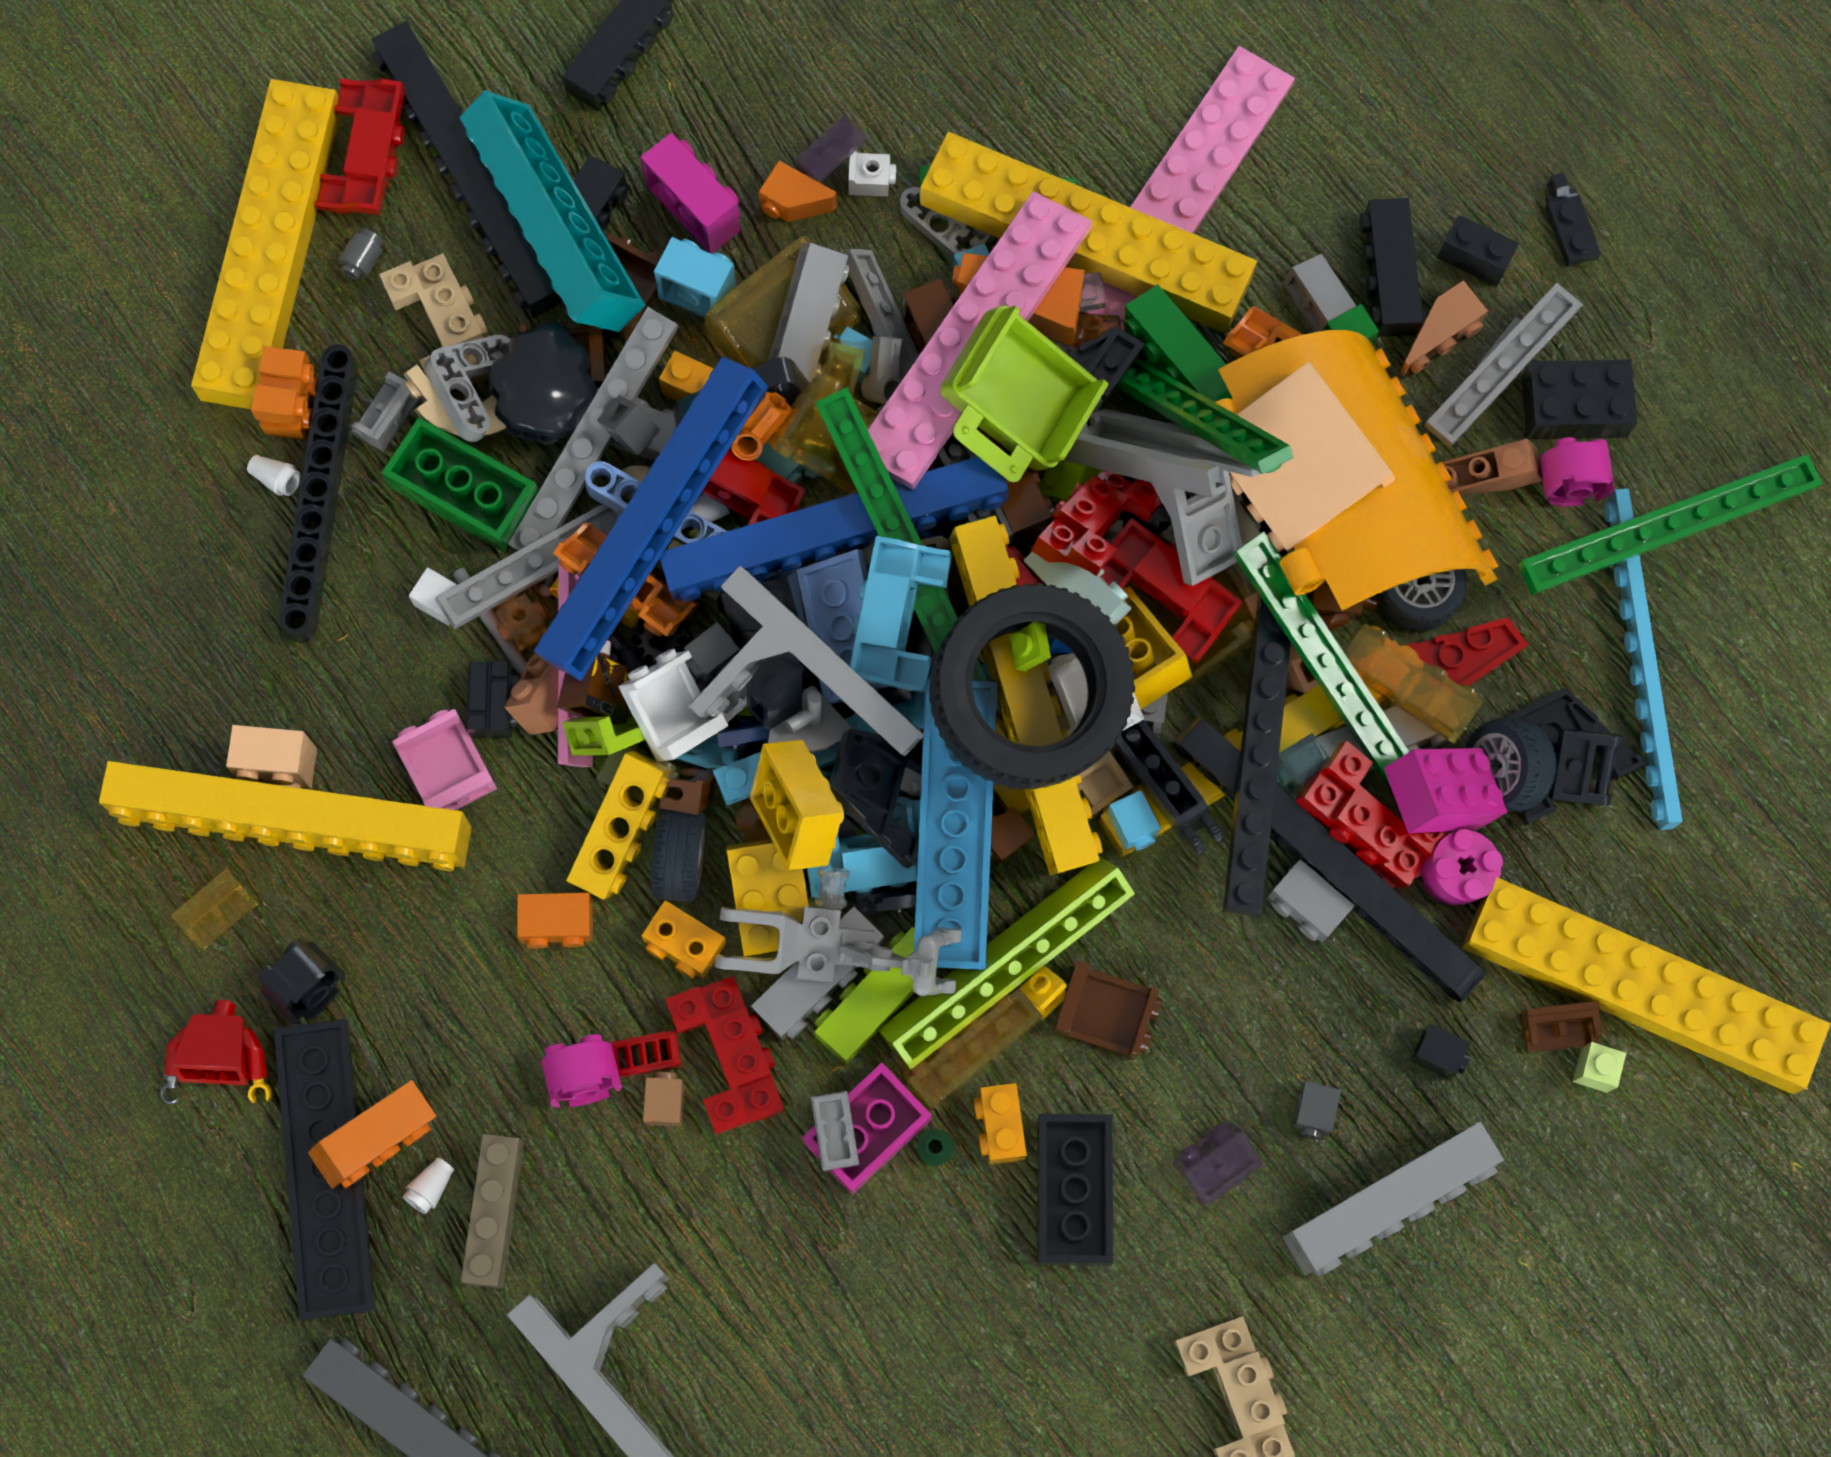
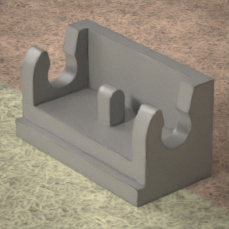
[1282,254,1356,332]
[351,372,421,452]

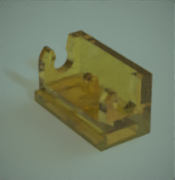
[170,869,258,951]

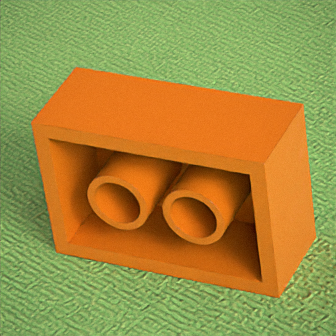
[308,1080,437,1189]

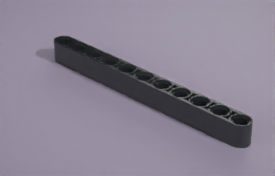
[1172,717,1485,1003]

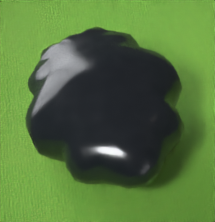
[488,322,597,445]

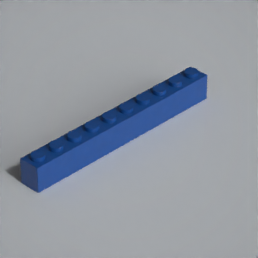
[534,356,768,681]
[660,457,1009,602]

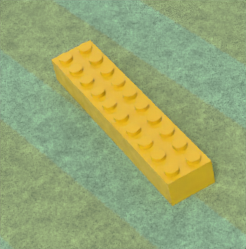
[191,79,341,409]
[920,132,1257,334]
[949,516,1103,876]
[99,761,472,871]
[1461,877,1831,1094]

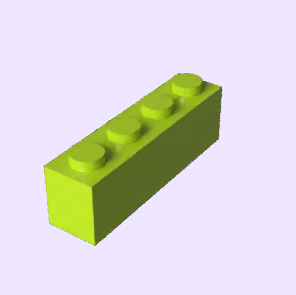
[814,927,915,1066]

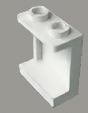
[618,649,728,762]
[1048,652,1144,736]

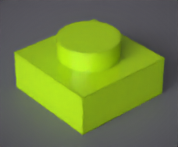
[1009,622,1051,672]

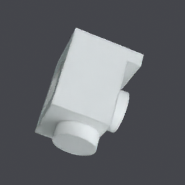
[849,150,896,197]

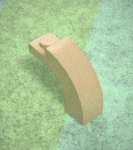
[403,364,506,437]

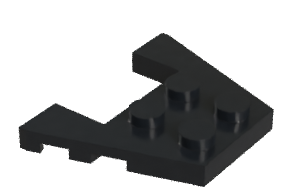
[1504,687,1647,826]
[829,728,923,869]

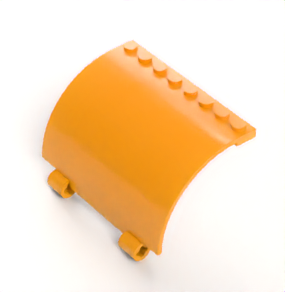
[1215,330,1499,611]

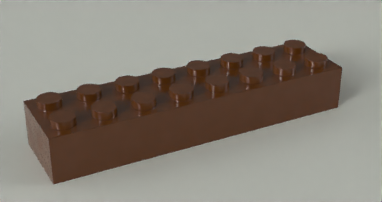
[902,278,1054,551]

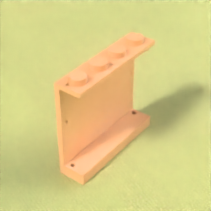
[1230,361,1396,553]

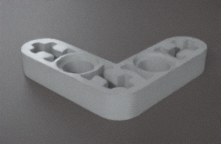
[900,187,996,259]
[424,335,510,442]

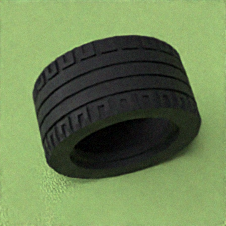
[929,583,1135,789]

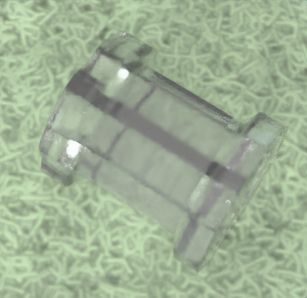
[815,867,850,909]

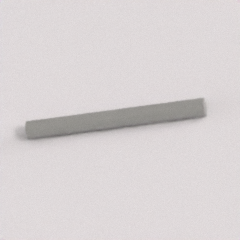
[453,568,527,678]

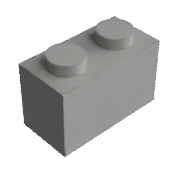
[1268,859,1355,943]

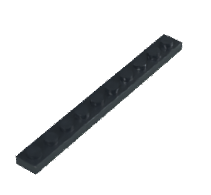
[1223,593,1291,917]

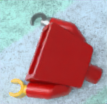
[160,1000,273,1104]

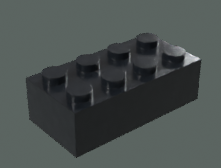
[1037,1114,1113,1266]

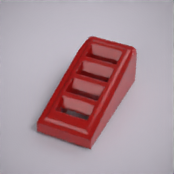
[609,1030,682,1078]

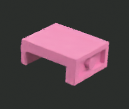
[392,709,497,810]

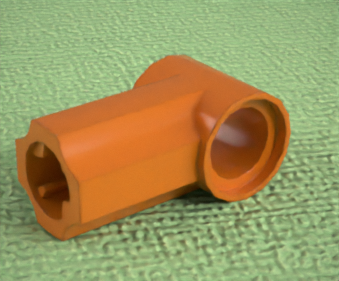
[732,392,791,461]

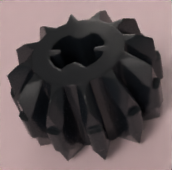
[631,623,690,667]

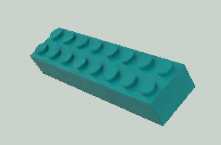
[459,90,646,332]

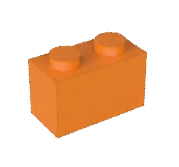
[517,893,593,949]

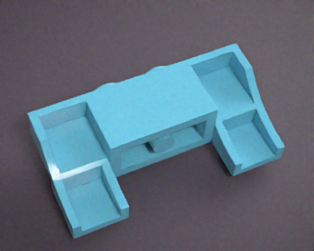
[850,536,953,693]
[807,800,920,897]

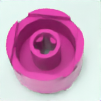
[1540,437,1614,507]
[1420,829,1503,906]
[541,1034,622,1108]

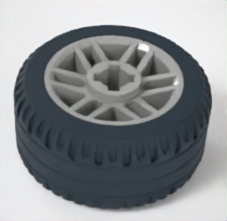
[1376,569,1467,631]
[1464,719,1557,811]
[651,809,706,902]

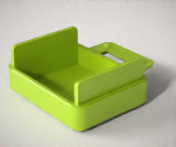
[940,305,1108,482]

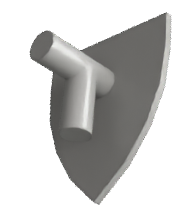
[768,685,853,753]

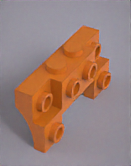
[1223,306,1303,358]
[553,522,700,637]

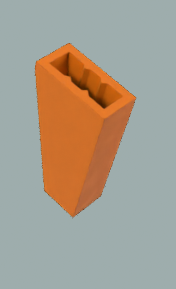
[952,253,1085,346]

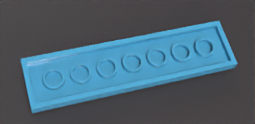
[914,679,998,970]

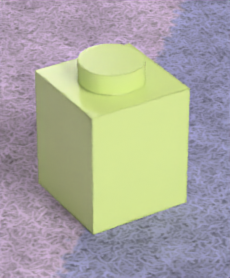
[1572,1042,1626,1093]

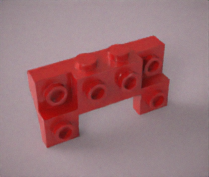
[315,78,405,216]
[701,446,805,526]
[1032,470,1163,576]
[1101,518,1243,664]
[1294,740,1450,889]
[665,975,785,1135]

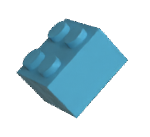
[654,237,736,324]

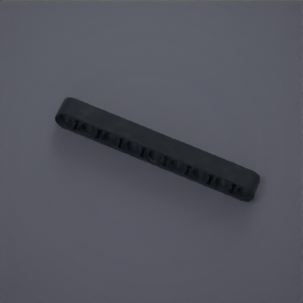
[279,344,358,643]

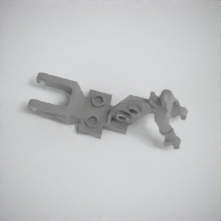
[714,905,962,996]

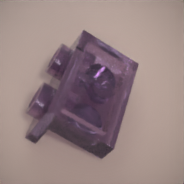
[796,116,866,182]
[1173,1121,1263,1206]

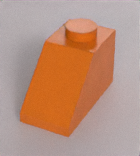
[758,161,837,222]

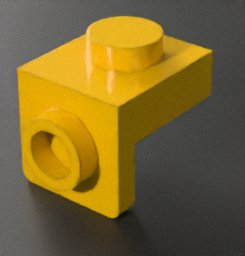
[1018,966,1066,1020]

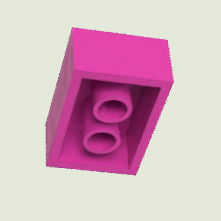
[641,133,740,254]
[1384,748,1507,833]
[802,1063,932,1195]

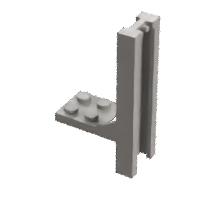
[1064,409,1260,586]
[689,566,924,756]
[507,1263,674,1457]

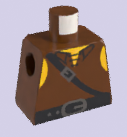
[557,640,628,725]

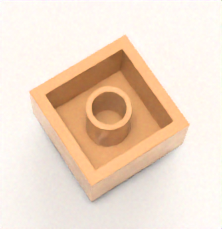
[226,725,317,789]

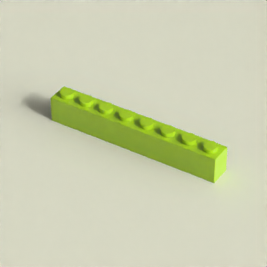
[878,856,1135,1070]

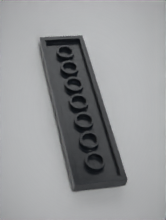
[274,1019,376,1321]

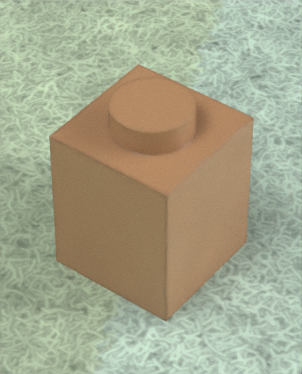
[643,1072,685,1127]

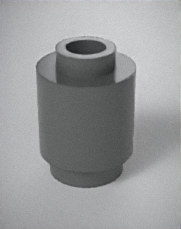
[337,228,384,280]

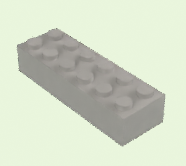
[1282,1121,1504,1277]

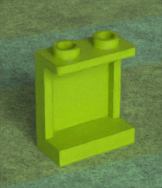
[562,707,645,756]

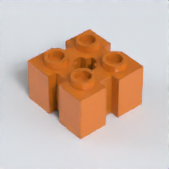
[251,346,318,440]

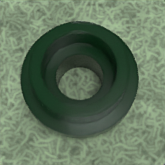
[917,1129,953,1166]

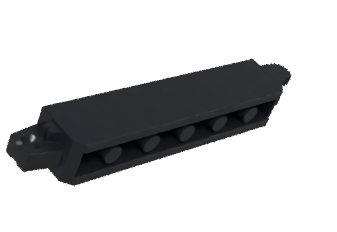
[1059,653,1224,855]

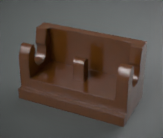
[659,767,717,816]
[1519,1001,1602,1053]

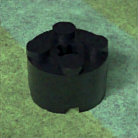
[258,938,346,1025]

